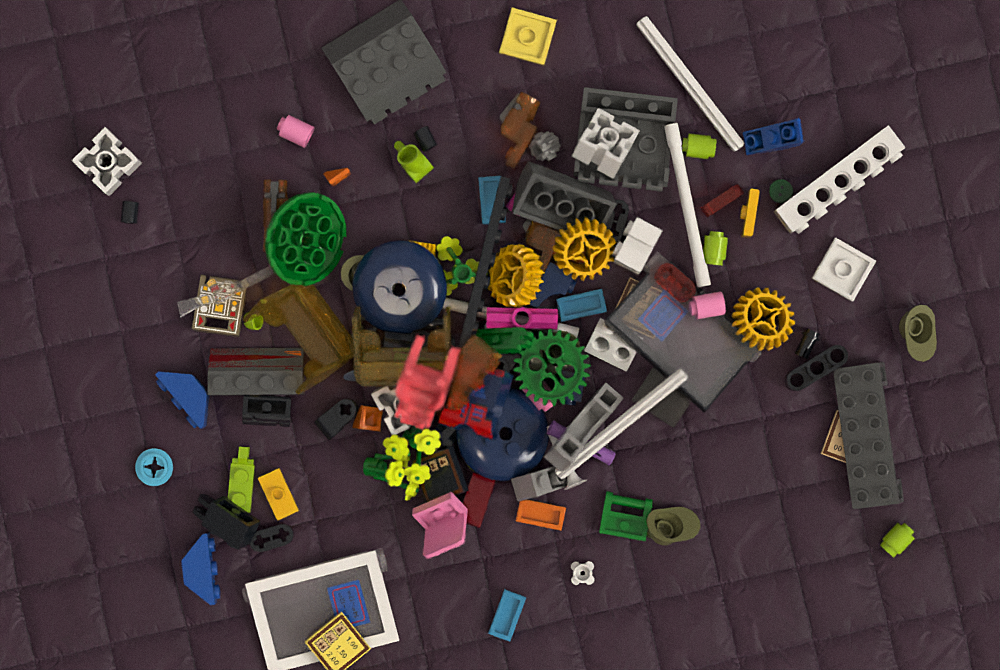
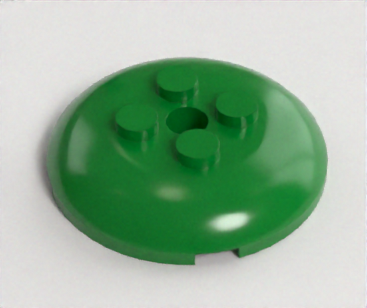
[265,192,346,286]

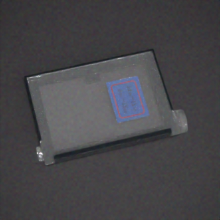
[604,251,762,412]

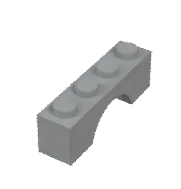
[544,383,623,472]

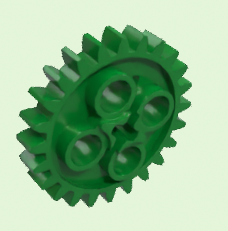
[514,329,591,406]

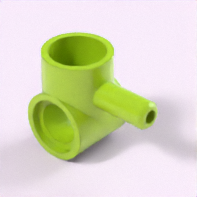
[394,141,434,183]

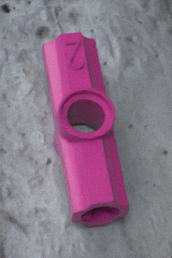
[486,307,558,330]

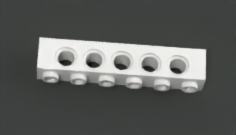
[774,125,906,234]

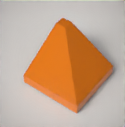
[323,168,351,186]
[352,405,383,432]

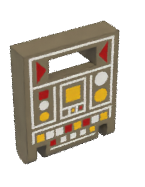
[192,275,248,337]

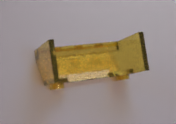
[243,284,358,395]
[353,306,451,386]

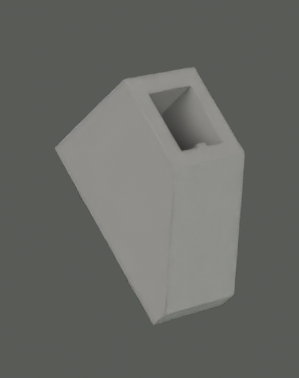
[511,466,567,501]

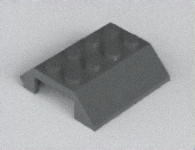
[321,0,447,124]
[573,87,678,192]

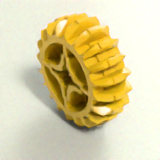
[553,217,616,281]
[487,244,545,308]
[731,288,795,351]

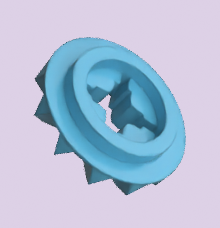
[135,448,174,486]

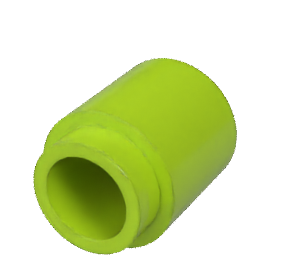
[682,133,716,159]
[703,231,728,266]
[880,523,915,558]

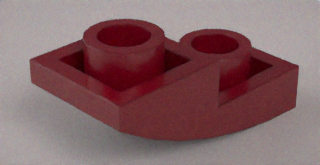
[463,473,495,528]

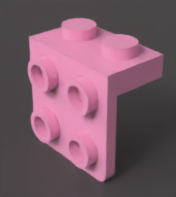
[412,492,468,559]

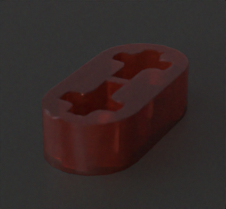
[701,184,744,218]
[655,263,696,302]

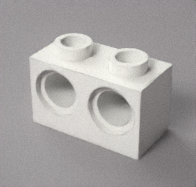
[584,318,642,372]

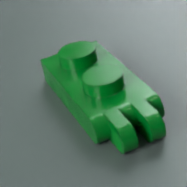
[473,327,534,354]

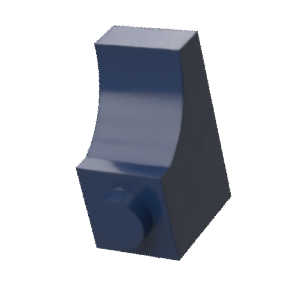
[529,262,577,309]

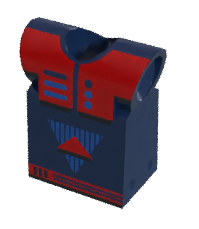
[439,358,514,441]

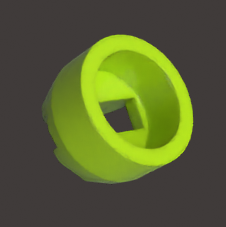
[243,311,263,330]

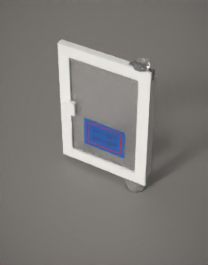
[242,548,399,670]

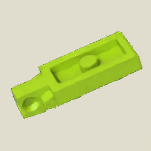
[228,446,255,513]

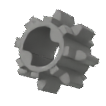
[529,131,561,161]

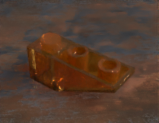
[447,335,502,411]

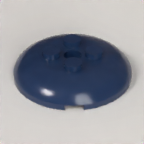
[352,240,447,334]
[456,387,549,481]

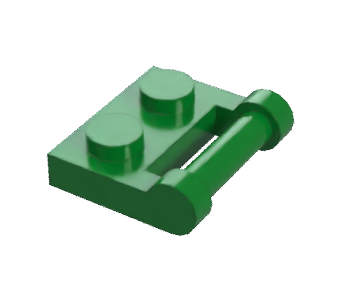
[599,491,653,541]

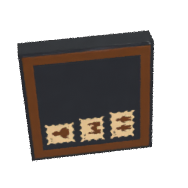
[412,446,469,503]

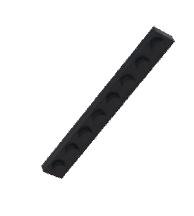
[458,176,513,362]

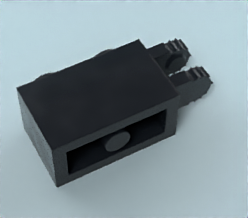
[192,494,260,550]

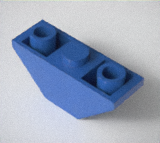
[743,119,804,155]
[155,372,209,429]
[182,533,221,605]

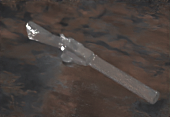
[177,266,275,317]

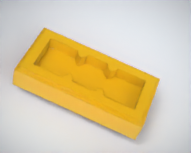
[740,189,760,238]
[258,468,299,521]

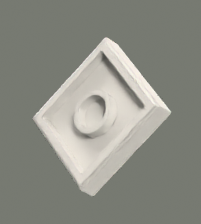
[811,237,876,302]

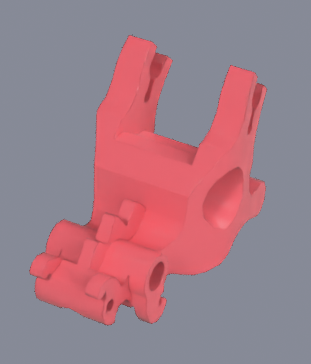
[395,335,461,430]

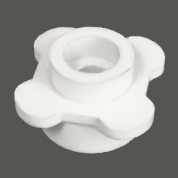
[571,561,594,585]

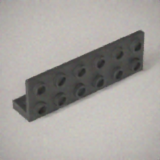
[833,362,904,509]

